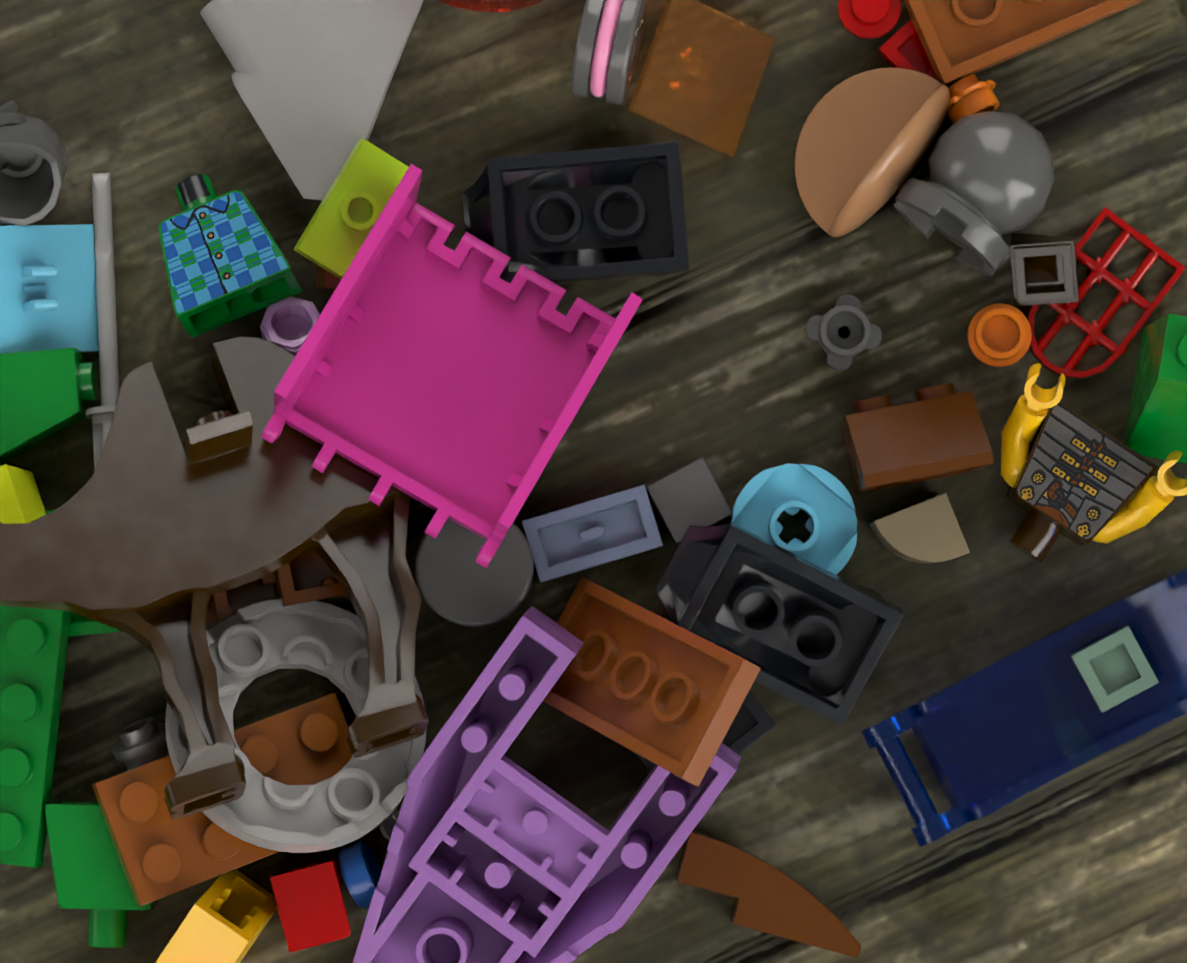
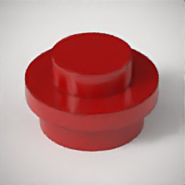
[837,0,901,39]

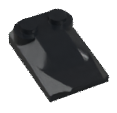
[462,141,689,283]
[655,523,904,726]

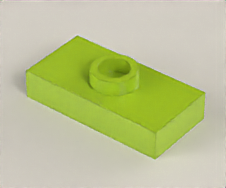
[293,138,409,279]

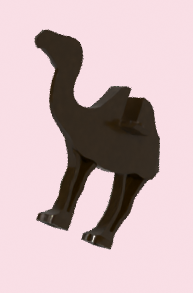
[0,336,429,820]

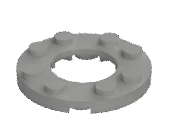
[165,599,427,853]

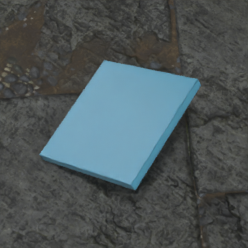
[0,224,99,354]

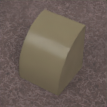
[869,493,970,564]

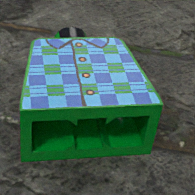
[158,174,302,338]

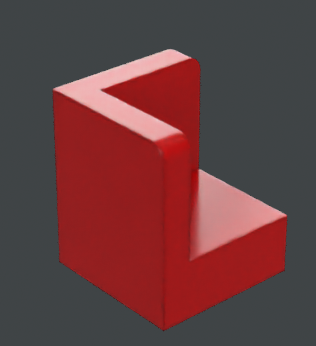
[270,857,352,953]

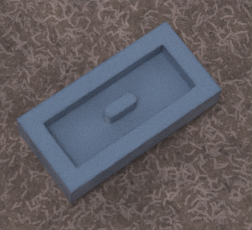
[522,484,663,583]

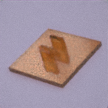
[628,0,775,157]

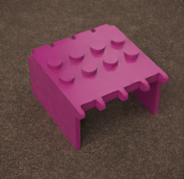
[261,164,643,568]

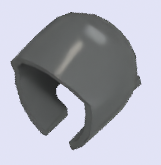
[0,100,68,226]

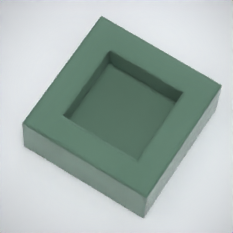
[1070,625,1159,713]

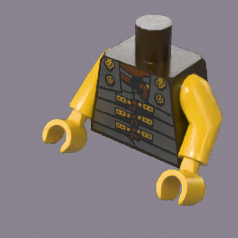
[1001,363,1187,563]

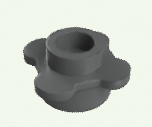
[806,295,882,371]

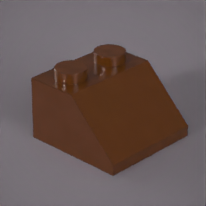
[841,383,994,494]

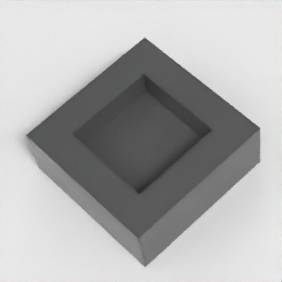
[646,457,732,544]

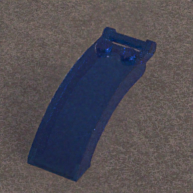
[861,566,1187,847]

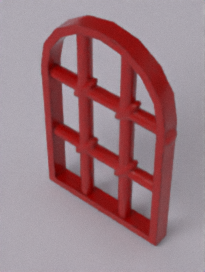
[1027,207,1186,379]

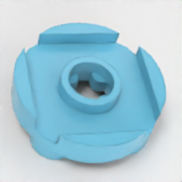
[731,463,857,575]

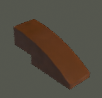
[675,830,861,958]

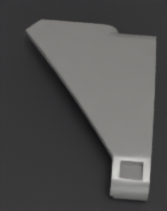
[200,0,424,201]

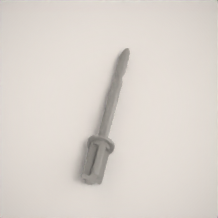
[85,172,119,471]

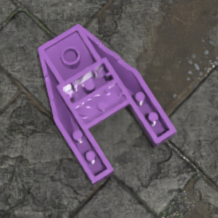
[353,606,741,963]

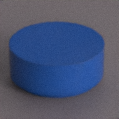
[338,841,381,909]

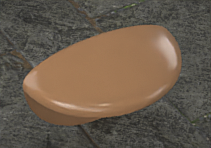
[795,67,950,237]

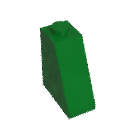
[1123,314,1187,464]
[0,348,98,465]

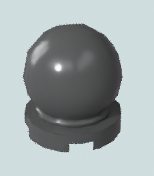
[894,111,1054,276]

